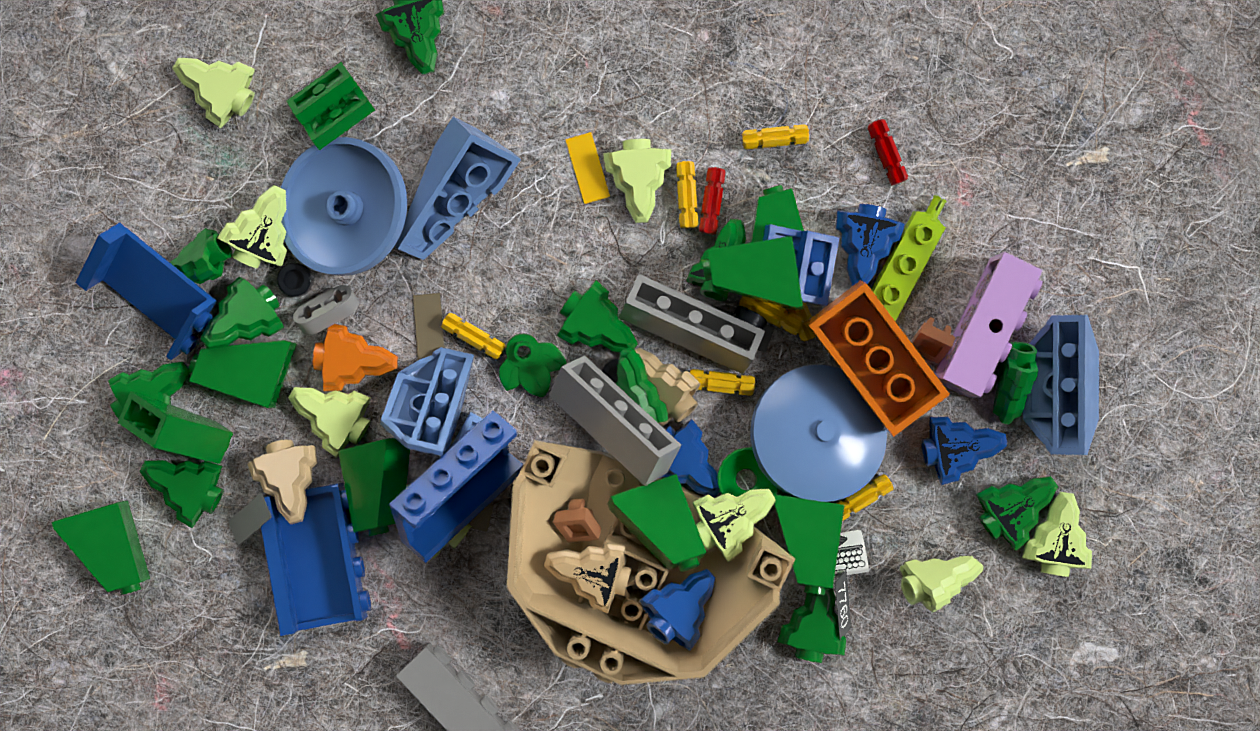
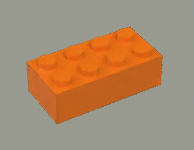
[805,280,950,437]

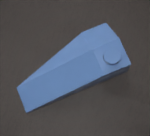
[395,116,521,260]

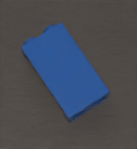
[75,222,216,360]

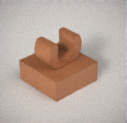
[911,317,955,364]
[553,499,602,543]

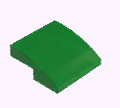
[286,62,375,151]

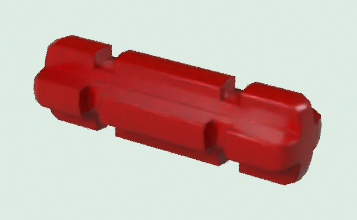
[867,119,908,185]
[699,167,726,235]

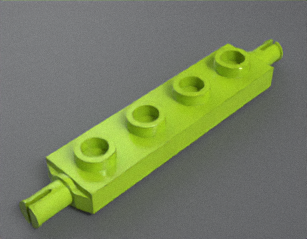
[871,195,947,321]

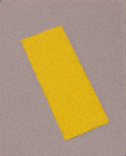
[565,132,610,204]

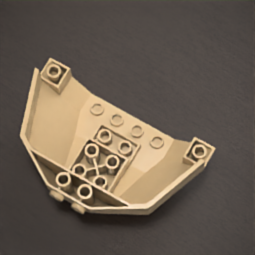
[507,441,795,685]

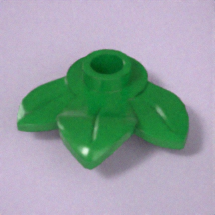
[499,333,567,397]

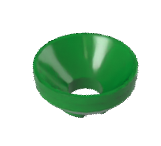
[717,447,778,497]

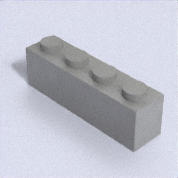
[618,274,765,374]
[549,355,681,486]
[396,643,520,731]

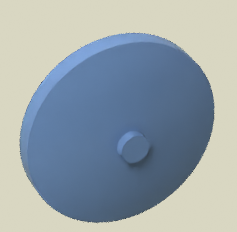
[281,137,407,276]
[750,365,887,502]

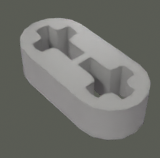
[293,285,359,335]

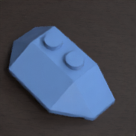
[1023,315,1099,455]
[380,347,474,456]

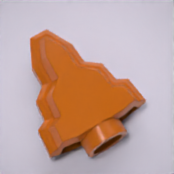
[313,324,398,391]

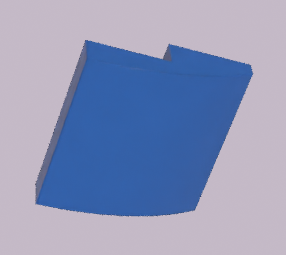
[763,224,840,306]

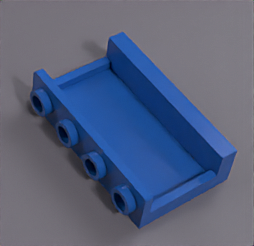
[389,410,524,563]
[261,482,371,636]

